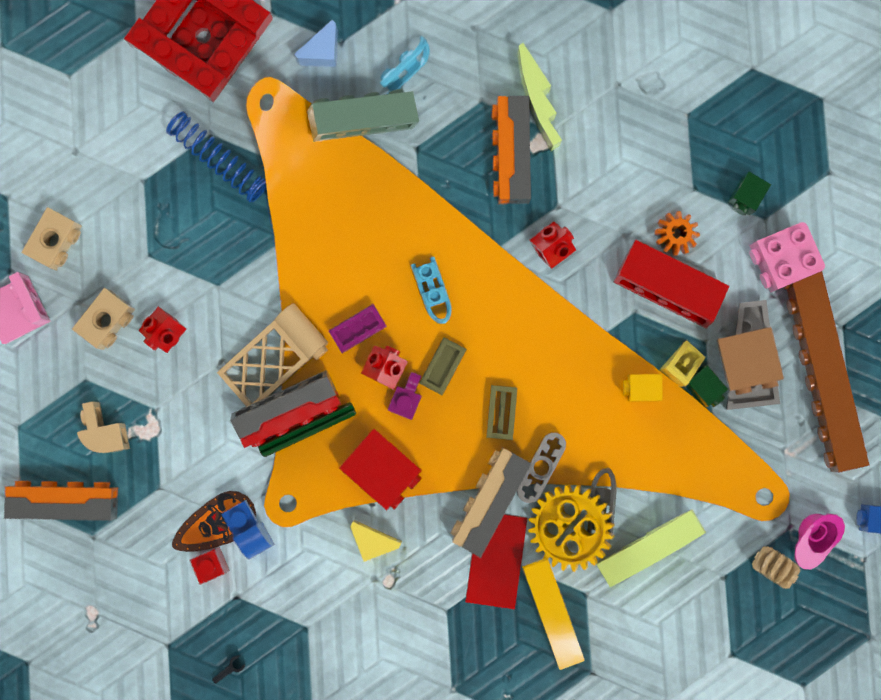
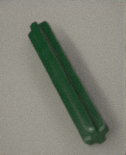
[258,402,356,457]

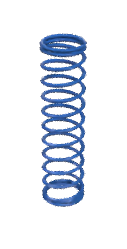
[166,111,266,202]

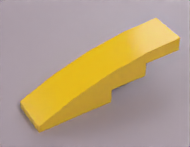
[522,558,584,670]

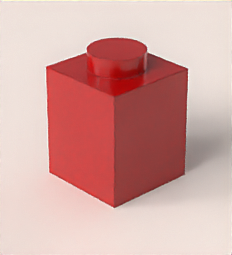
[190,547,230,585]

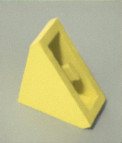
[659,340,706,387]
[350,520,402,562]

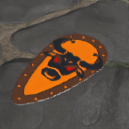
[172,491,256,552]

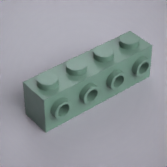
[307,89,419,142]

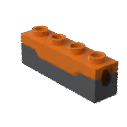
[492,96,531,204]
[4,481,118,521]

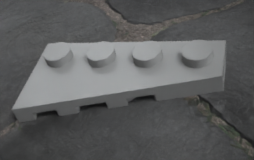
[726,300,780,410]

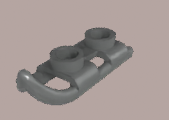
[587,468,617,534]

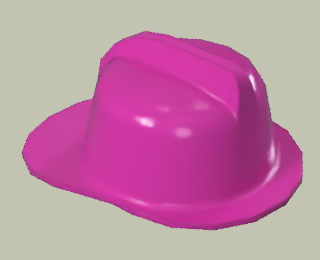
[795,513,845,569]

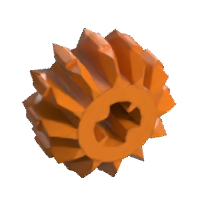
[654,211,700,256]

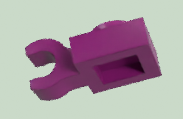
[388,372,422,420]

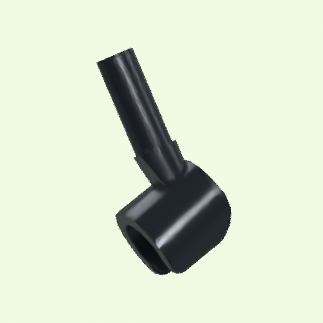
[212,655,246,684]

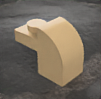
[77,402,130,453]

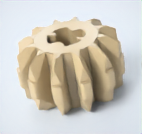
[752,546,801,589]

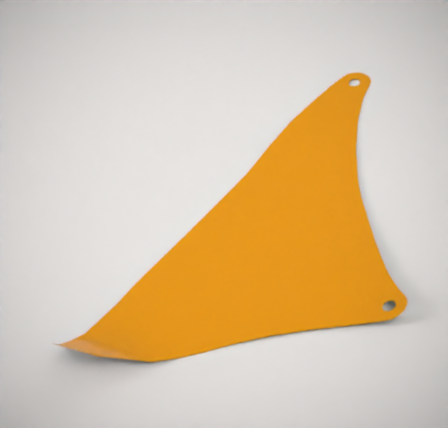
[246,77,790,527]

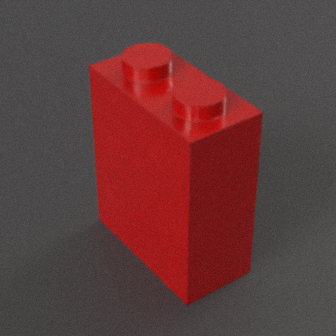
[339,429,422,511]

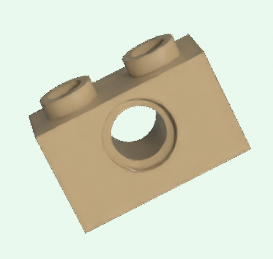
[21,207,82,271]
[72,288,135,350]

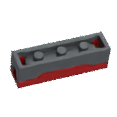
[230,370,341,448]

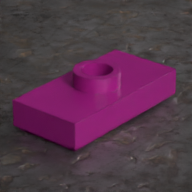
[329,304,387,354]

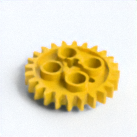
[528,484,615,572]

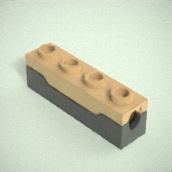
[450,448,531,558]

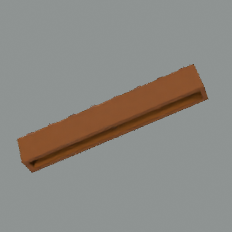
[783,271,870,473]

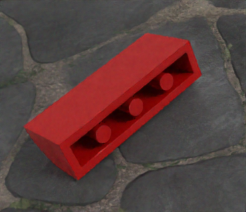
[613,240,730,328]

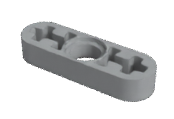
[517,433,566,503]

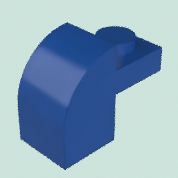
[222,500,275,559]

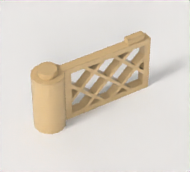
[217,303,328,407]

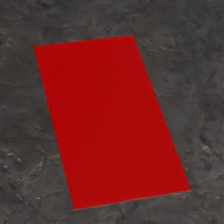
[466,515,527,609]

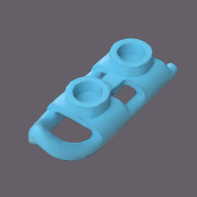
[380,36,430,94]
[411,257,452,324]

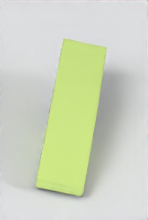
[517,43,562,151]
[596,509,706,587]

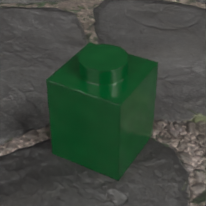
[727,172,772,216]
[685,365,728,407]

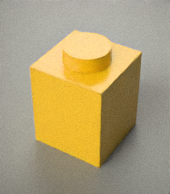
[623,374,663,401]

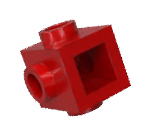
[529,221,576,269]
[138,306,186,353]
[361,345,408,390]

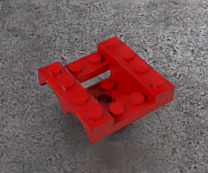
[124,0,273,103]

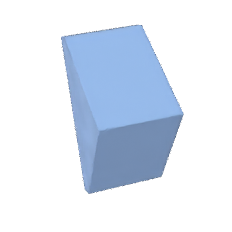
[294,20,338,67]

